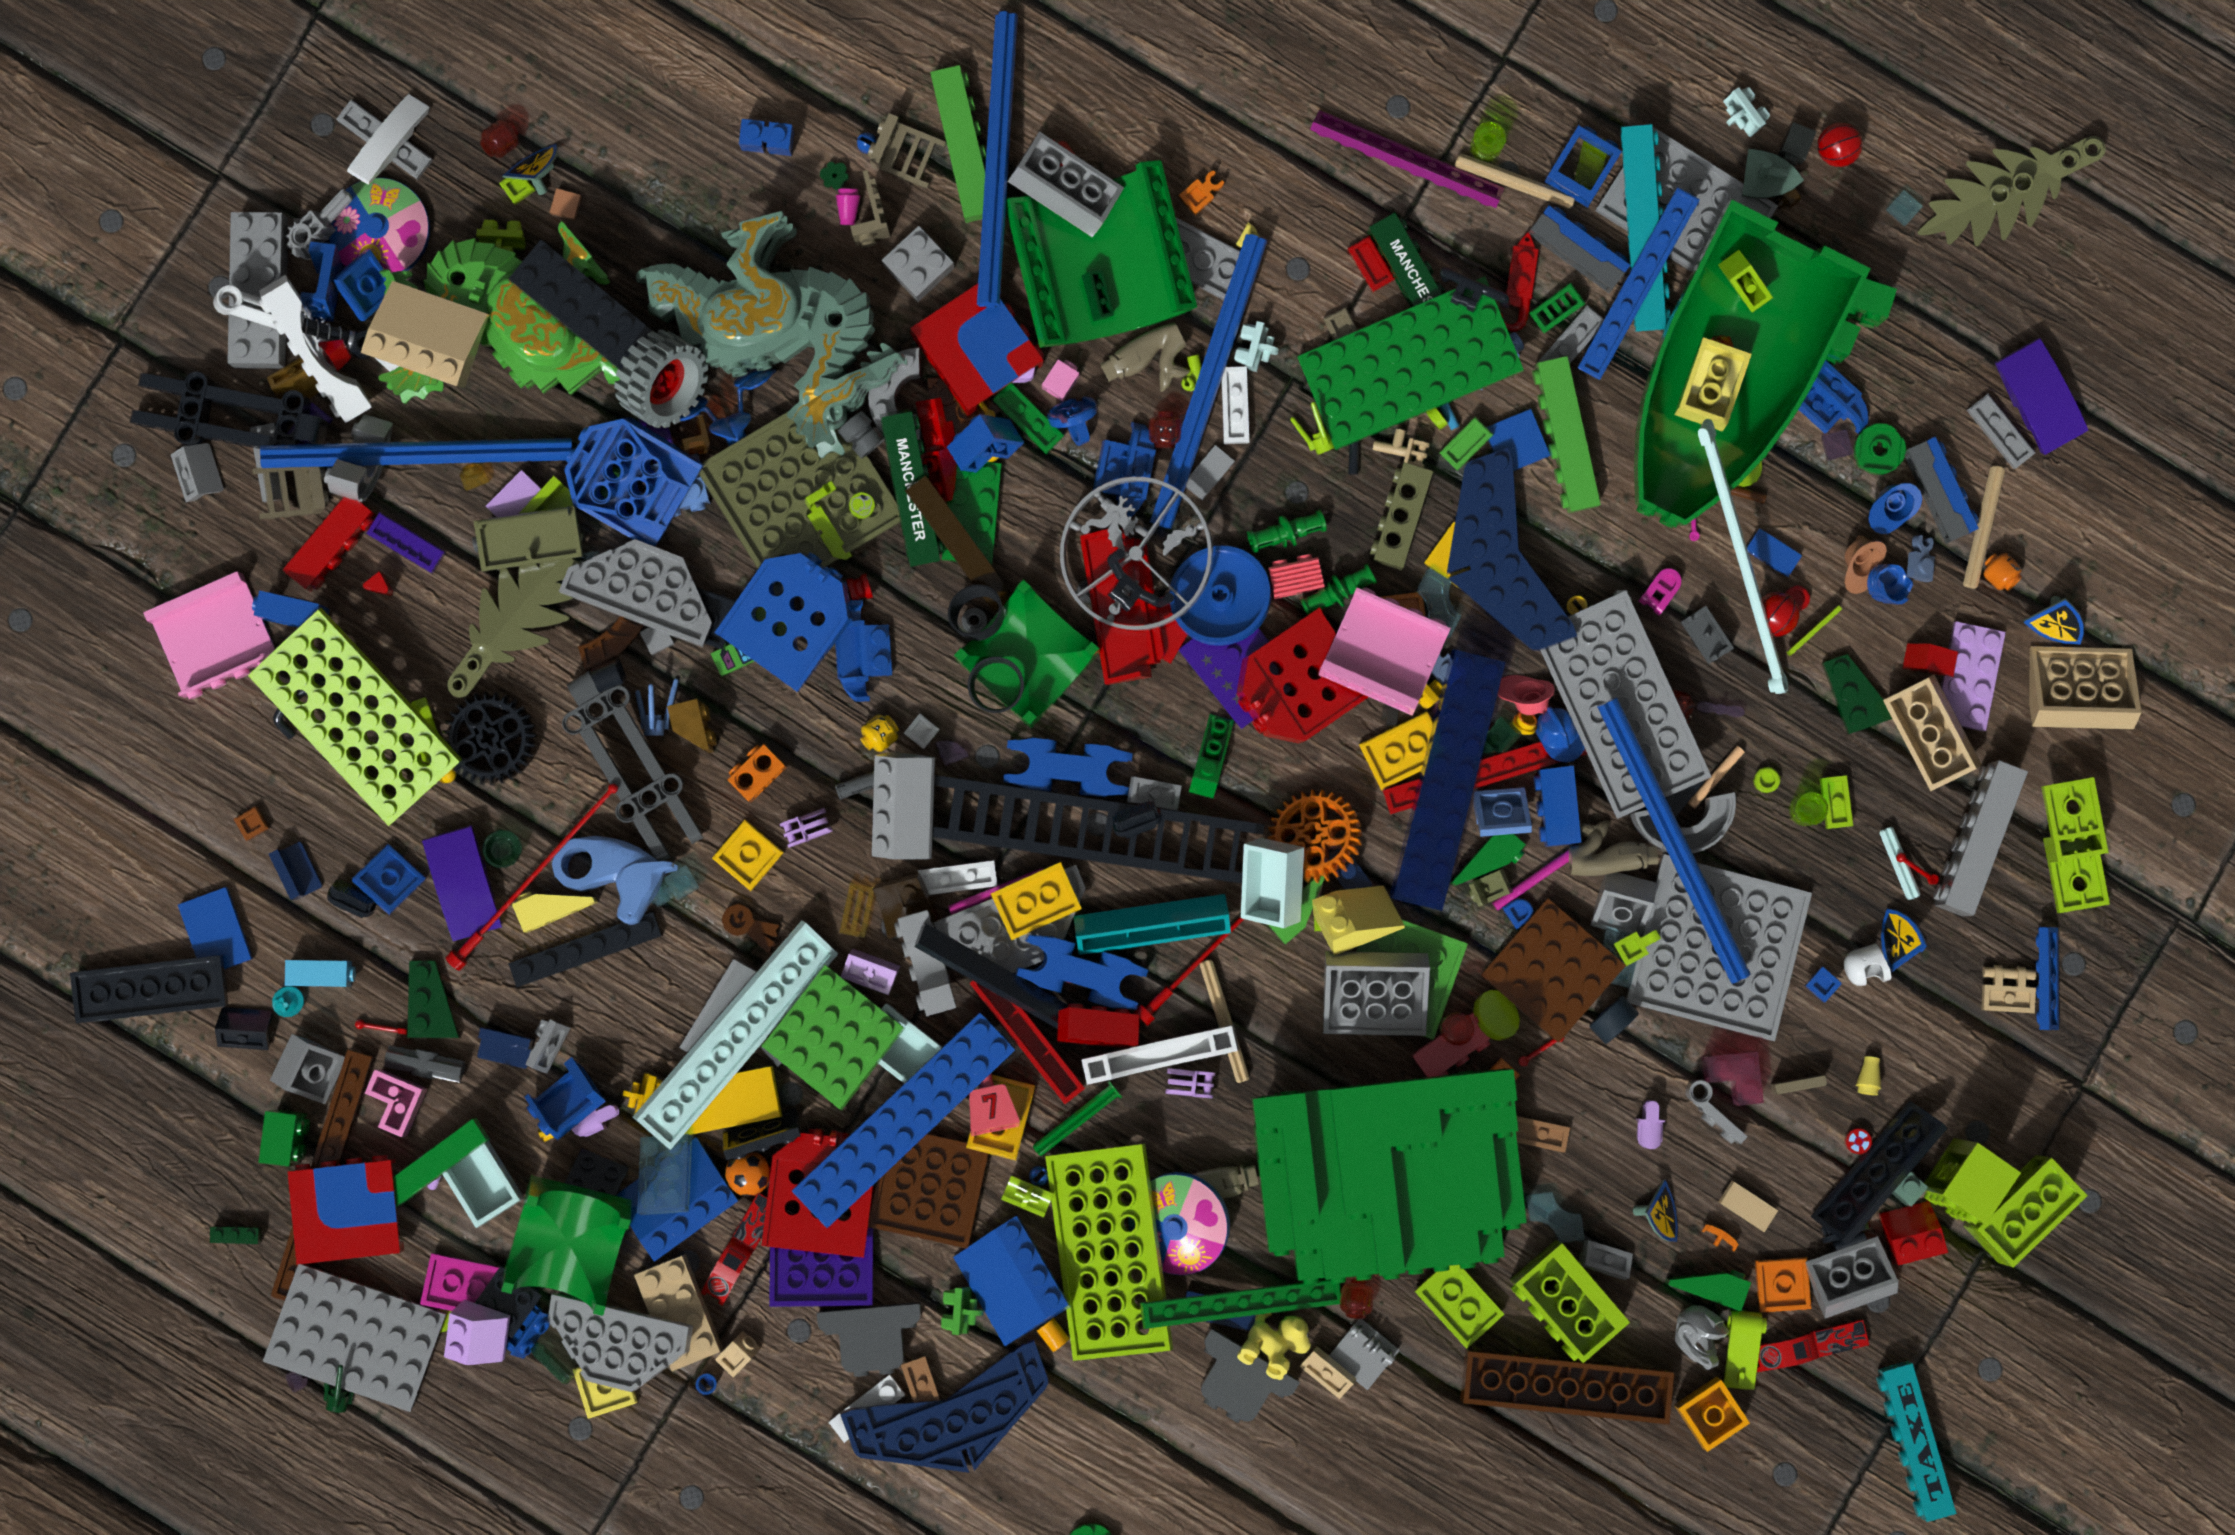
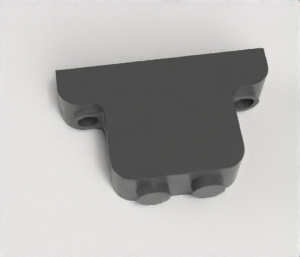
[817,1302,922,1377]
[1201,1327,1300,1423]

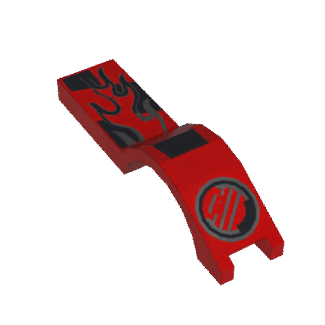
[701,1193,767,1306]
[1757,1319,1869,1372]

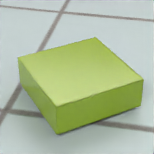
[499,178,535,205]

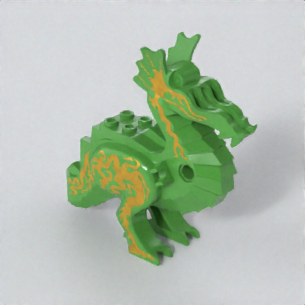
[378,221,620,404]

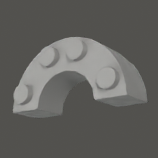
[868,348,921,440]
[324,414,393,502]
[1630,792,1736,853]
[894,910,956,1016]

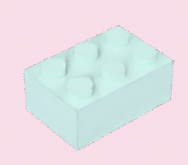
[1241,838,1304,928]
[878,1004,943,1083]
[443,1141,525,1228]

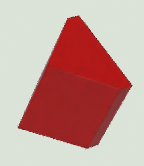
[318,339,351,372]
[363,571,393,596]

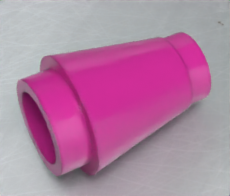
[836,189,861,225]

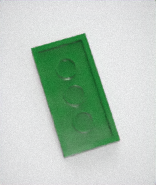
[942,462,1002,565]

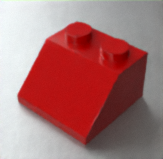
[1879,1201,1948,1266]

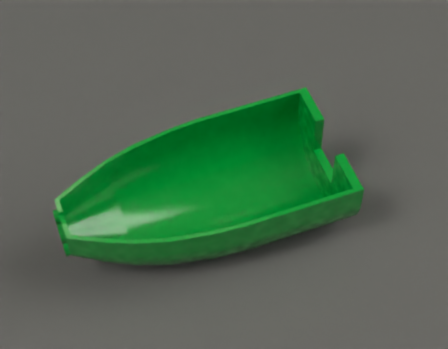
[1634,200,1871,528]

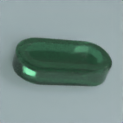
[531,1342,574,1384]

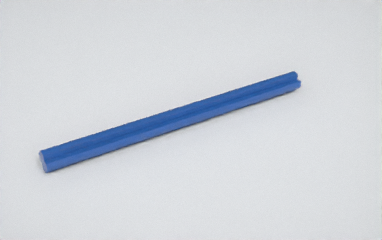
[977,11,1018,308]
[1150,234,1267,529]
[260,438,572,468]
[1597,697,1751,984]

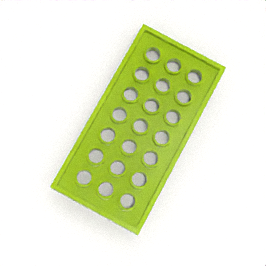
[248,608,462,826]
[1045,1143,1173,1361]

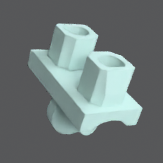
[1723,87,1770,137]
[1234,321,1279,372]

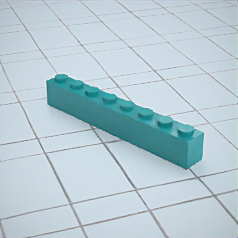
[1620,124,1670,332]

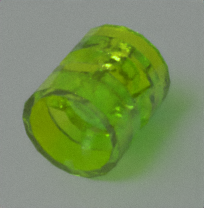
[1470,122,1506,162]
[1789,792,1828,826]

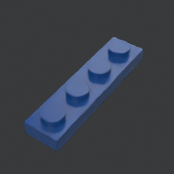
[2036,927,2059,1030]

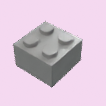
[882,226,955,302]

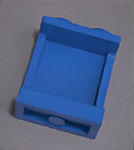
[300,242,344,323]
[524,1057,606,1140]

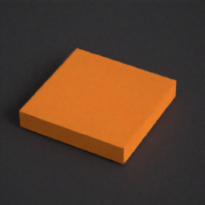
[1755,1257,1811,1313]

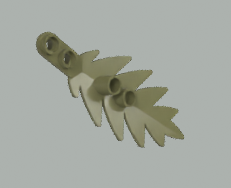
[1918,136,2106,246]
[447,533,584,698]

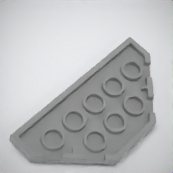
[559,539,712,648]
[934,865,1086,973]
[548,1293,693,1392]

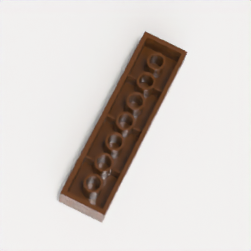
[1460,1348,1674,1425]

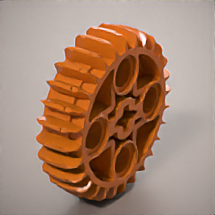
[1268,790,1363,884]

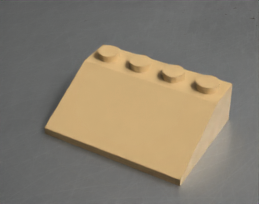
[361,281,489,388]
[2029,646,2142,729]

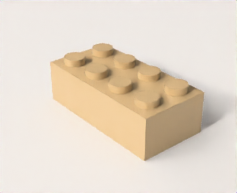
[1883,674,1982,791]
[634,1253,723,1371]

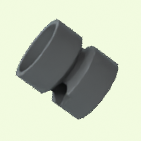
[838,410,884,459]

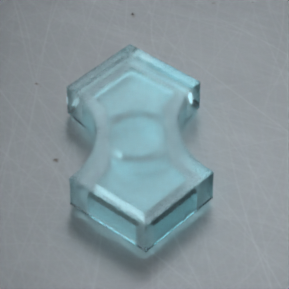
[1417,568,1461,638]
[1526,1192,1585,1243]

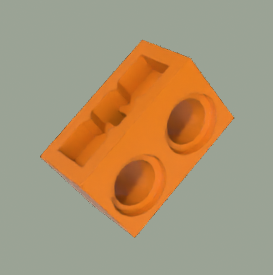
[727,744,787,803]

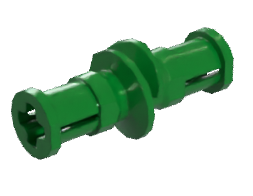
[1247,510,1327,553]
[1299,563,1377,615]

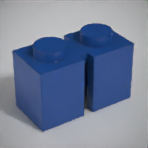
[739,119,795,156]

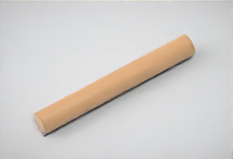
[1687,746,1745,809]

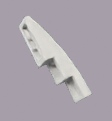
[347,94,430,185]

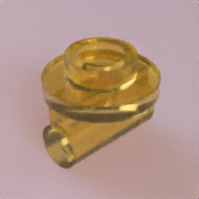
[459,463,490,491]

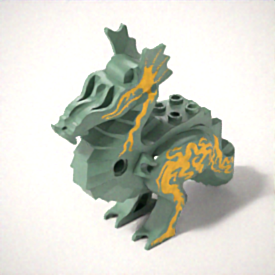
[635,211,908,458]

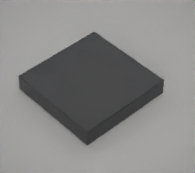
[696,587,736,650]

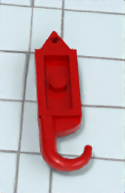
[1501,232,1539,332]

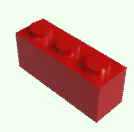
[1057,1004,1139,1048]

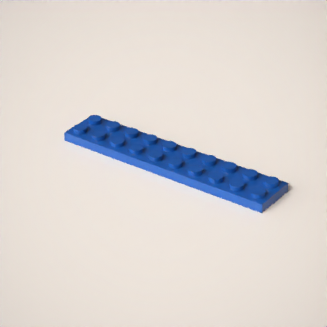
[792,1012,1015,1228]

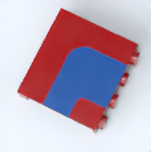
[910,284,1044,416]
[287,1155,404,1265]

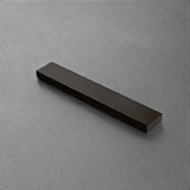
[904,475,1012,612]

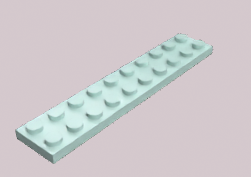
[633,920,838,1150]

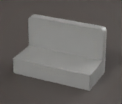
[171,443,224,502]

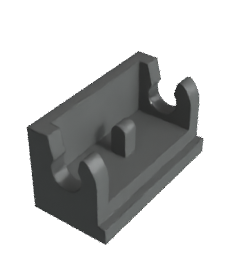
[1681,606,1734,664]

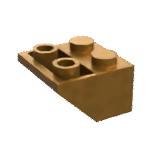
[667,699,717,753]

